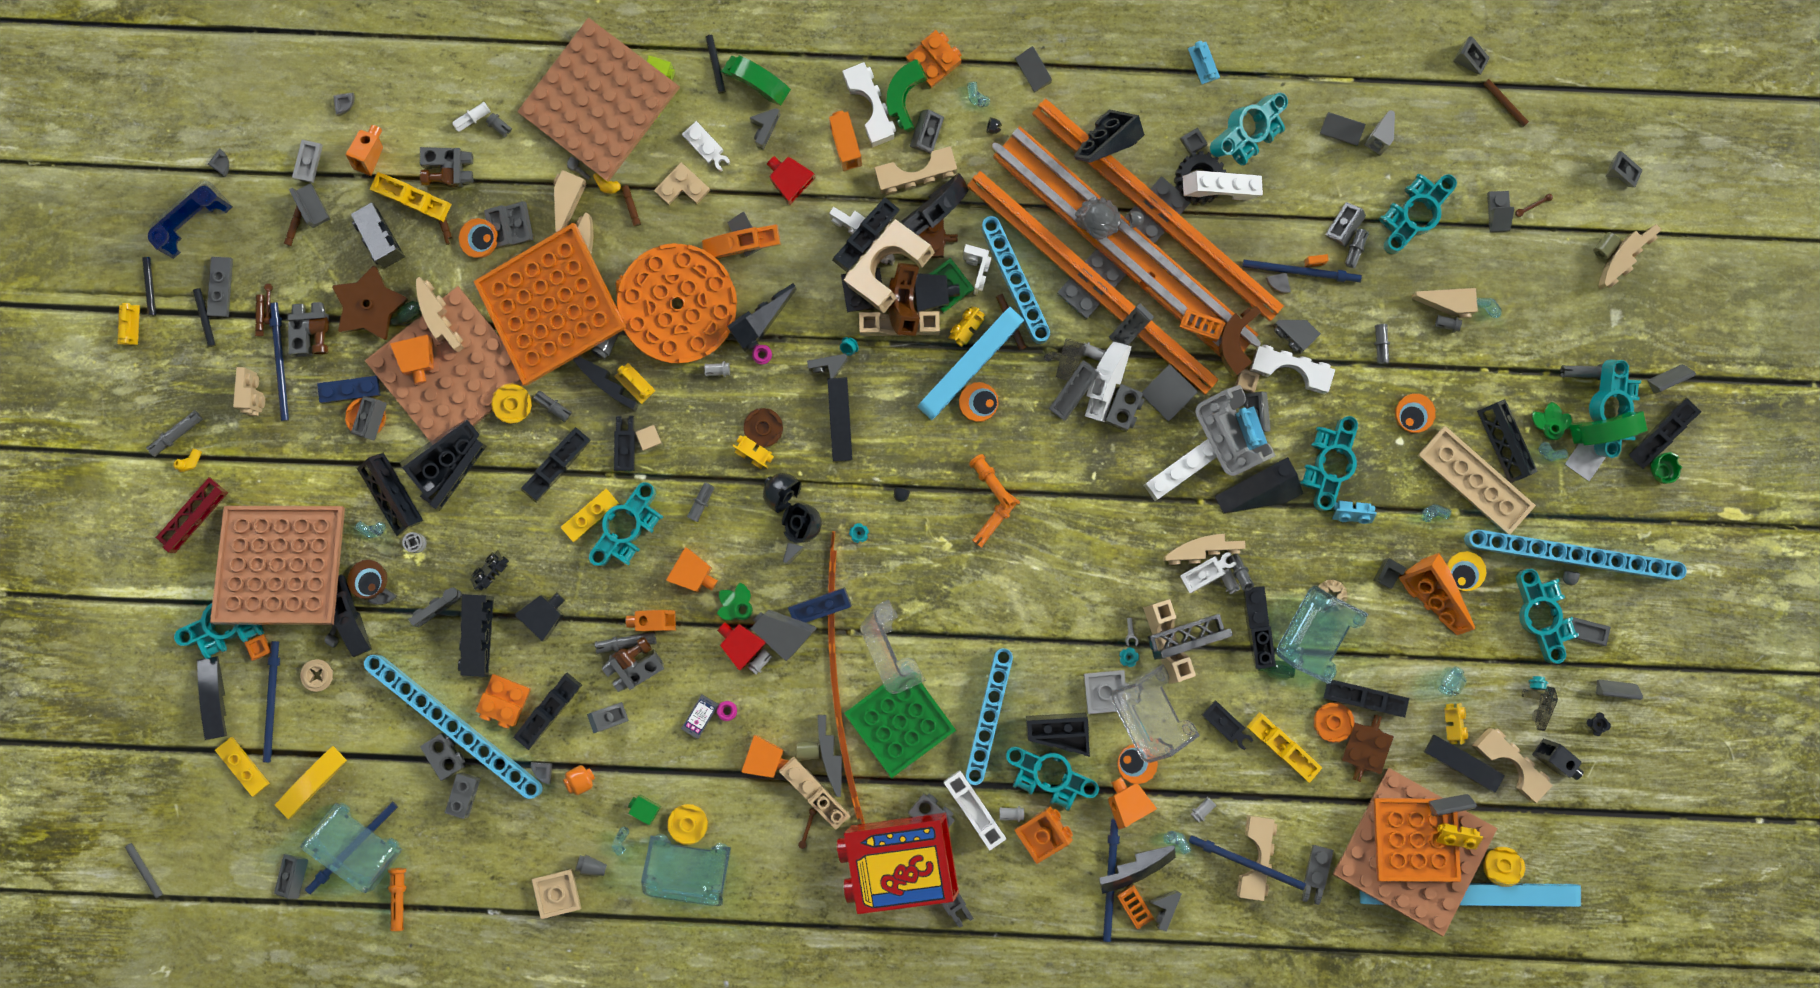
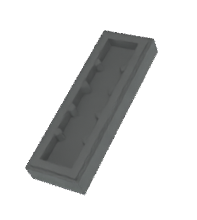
[207,257,233,317]
[1109,303,1154,345]
[1049,361,1100,421]

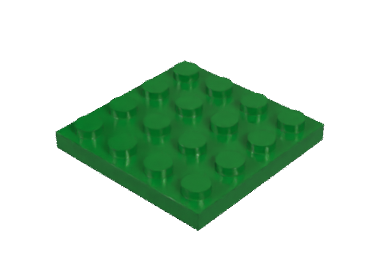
[844,665,956,778]

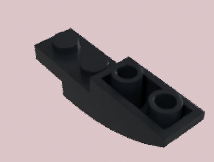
[901,173,970,235]
[334,574,372,657]
[1244,586,1276,669]

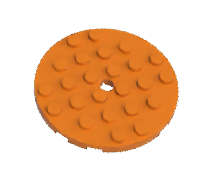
[617,243,737,364]

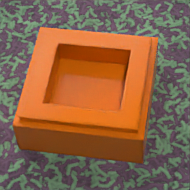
[1304,254,1329,268]
[244,634,271,661]

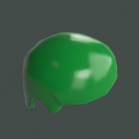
[1651,452,1682,484]

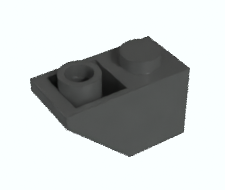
[1273,320,1321,354]

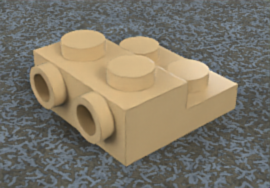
[233,367,265,416]

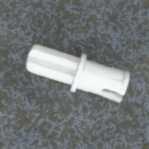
[453,101,491,132]

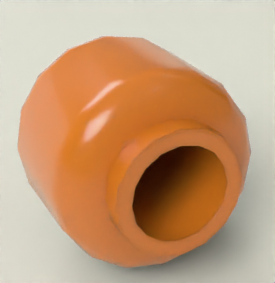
[563,765,595,796]

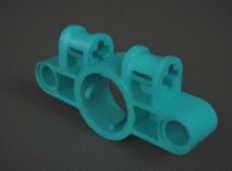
[1210,93,1288,166]
[1379,174,1457,254]
[1589,359,1641,458]
[1300,416,1358,511]
[589,482,663,566]
[1516,569,1579,664]
[174,603,264,659]
[1005,746,1099,811]

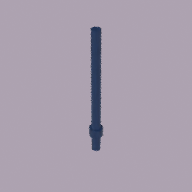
[1242,259,1362,283]
[269,302,289,421]
[263,641,280,763]
[305,801,398,895]
[1103,819,1120,942]
[1189,835,1306,891]

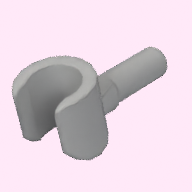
[1125,618,1138,646]

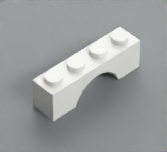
[842,62,896,148]
[1183,171,1263,200]
[1249,345,1335,395]
[1143,439,1217,501]
[943,770,1006,850]

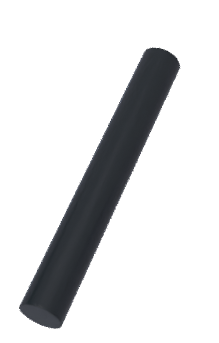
[705,35,726,94]
[142,257,156,317]
[193,288,216,347]

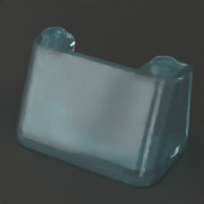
[1277,586,1369,684]
[300,803,403,893]
[641,834,731,906]

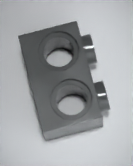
[1104,384,1145,432]
[420,733,466,781]
[445,773,481,819]
[908,793,955,828]

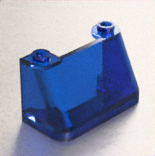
[148,180,233,259]

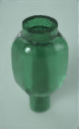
[390,301,422,326]
[1258,660,1296,680]

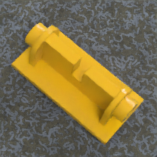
[117,303,140,345]
[948,306,985,347]
[614,363,656,404]
[733,435,774,469]
[1444,703,1468,744]
[1436,823,1483,850]

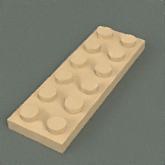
[1418,426,1536,534]

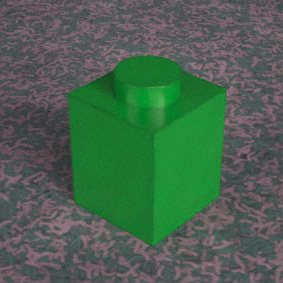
[628,794,661,825]

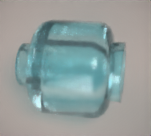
[1436,666,1467,697]

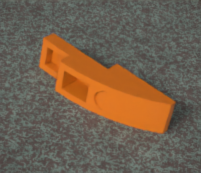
[702,224,781,258]

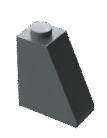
[751,610,817,661]

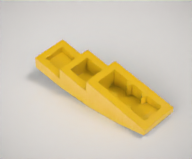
[369,172,452,222]
[1247,712,1322,783]
[275,746,347,819]

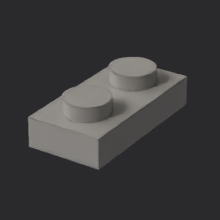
[292,140,323,183]

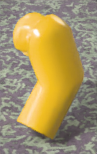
[593,173,621,194]
[173,448,202,472]

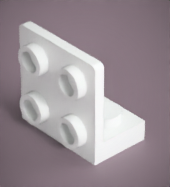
[963,244,991,295]

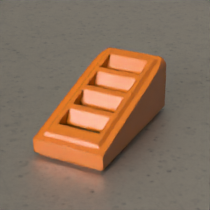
[1179,308,1225,342]
[1116,884,1154,929]

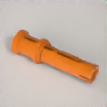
[969,454,1015,510]
[972,493,1021,548]
[388,868,406,931]

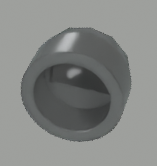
[1129,211,1144,228]
[1563,570,1580,586]

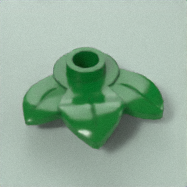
[1532,402,1572,440]
[717,583,753,620]

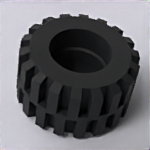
[1174,151,1226,205]

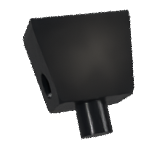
[915,273,960,312]
[515,592,565,641]
[1532,738,1584,780]

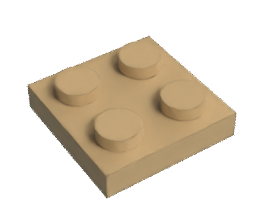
[532,869,582,919]

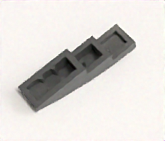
[818,715,842,797]

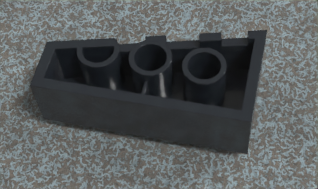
[458,594,494,677]

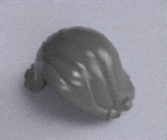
[1075,197,1121,240]

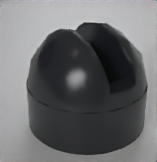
[986,117,1002,134]
[893,487,910,502]

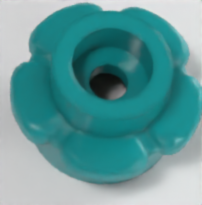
[840,337,859,356]
[849,523,869,543]
[1119,647,1139,667]
[1528,676,1549,690]

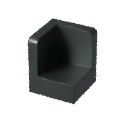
[1373,558,1406,589]

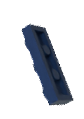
[317,376,381,404]
[788,587,852,623]

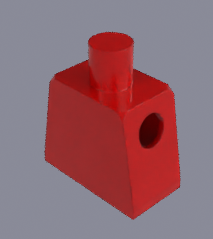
[767,156,816,205]
[717,622,766,671]

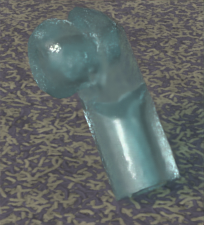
[967,82,990,107]
[1477,298,1502,318]
[1538,442,1568,461]
[1421,504,1452,522]
[354,521,386,538]
[611,827,629,856]
[1163,831,1191,854]

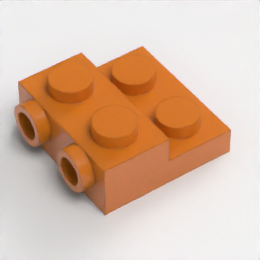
[906,30,962,88]
[475,674,531,729]
[1014,806,1073,864]

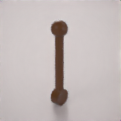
[1515,194,1553,217]
[264,283,273,325]
[798,808,817,849]

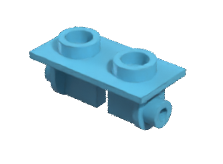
[1188,41,1220,85]
[1236,406,1267,450]
[1332,501,1377,524]

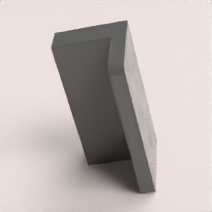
[289,183,330,228]

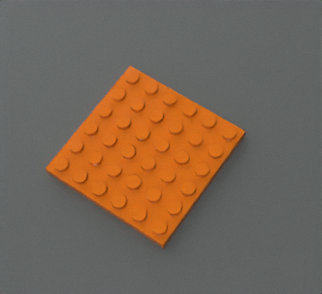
[474,223,626,386]

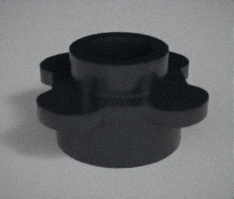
[1586,712,1611,736]

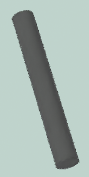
[125,843,163,899]

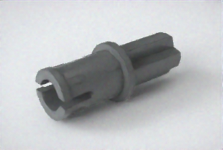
[1345,229,1369,268]
[1374,324,1390,364]
[533,391,572,423]
[687,483,714,522]
[1229,554,1254,591]

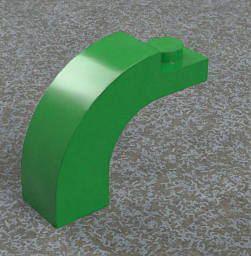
[721,55,791,106]
[886,59,928,132]
[1570,411,1648,446]

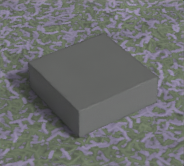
[1180,128,1208,155]

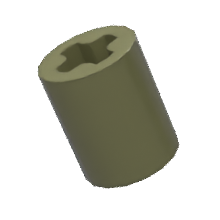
[1593,232,1622,260]
[797,742,820,760]

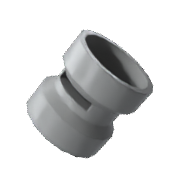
[402,532,427,553]

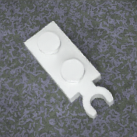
[682,121,730,172]
[1180,553,1236,593]

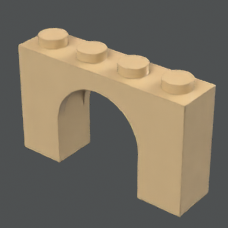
[844,219,935,313]

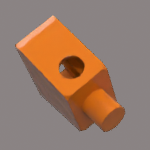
[346,125,383,176]
[390,335,434,384]
[666,547,718,592]
[626,610,676,632]
[741,735,788,778]
[1108,777,1157,829]

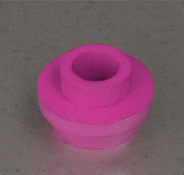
[752,345,772,365]
[717,701,737,721]

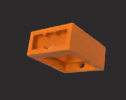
[829,111,862,171]

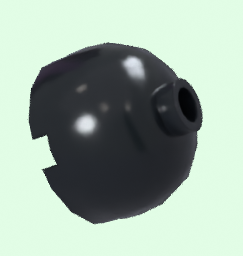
[763,473,802,513]
[782,503,822,543]

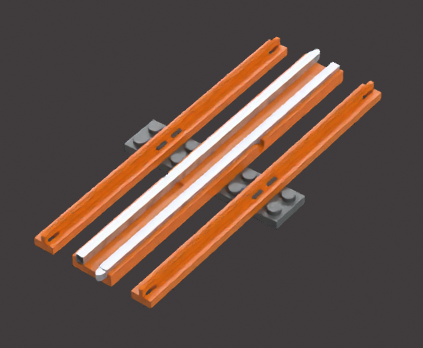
[967,98,1284,395]

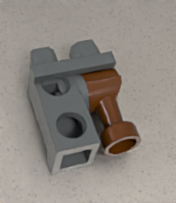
[420,147,473,187]
[288,302,329,357]
[602,636,664,692]

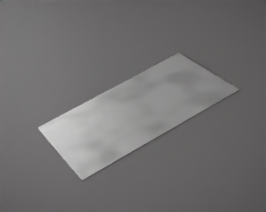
[1565,444,1608,481]

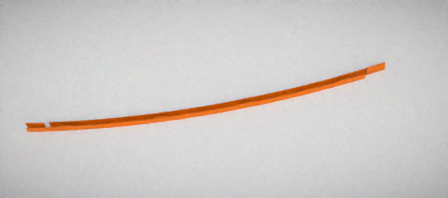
[828,531,865,824]

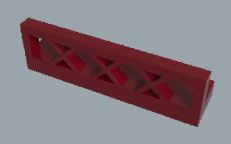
[155,477,228,553]

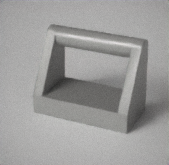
[1364,110,1395,156]

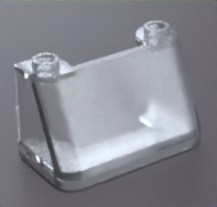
[860,599,926,694]
[1111,664,1200,763]

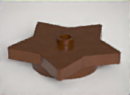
[332,265,408,340]

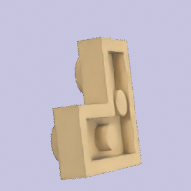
[654,162,710,205]

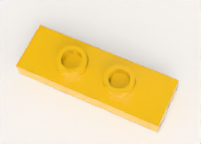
[561,488,620,542]
[215,737,270,797]

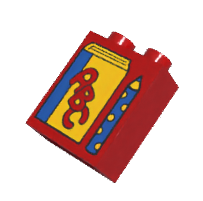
[837,812,959,914]

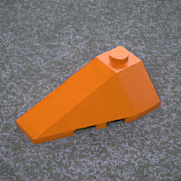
[1399,553,1475,635]

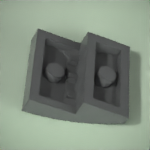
[484,201,534,249]
[1142,364,1198,422]

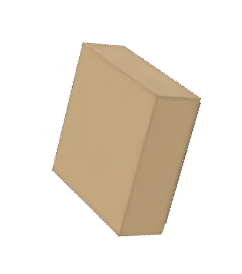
[1235,369,1260,393]
[635,425,662,451]

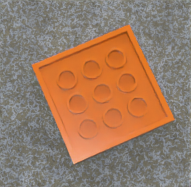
[1374,798,1461,882]

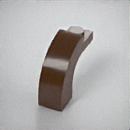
[888,263,920,336]
[1219,306,1261,377]

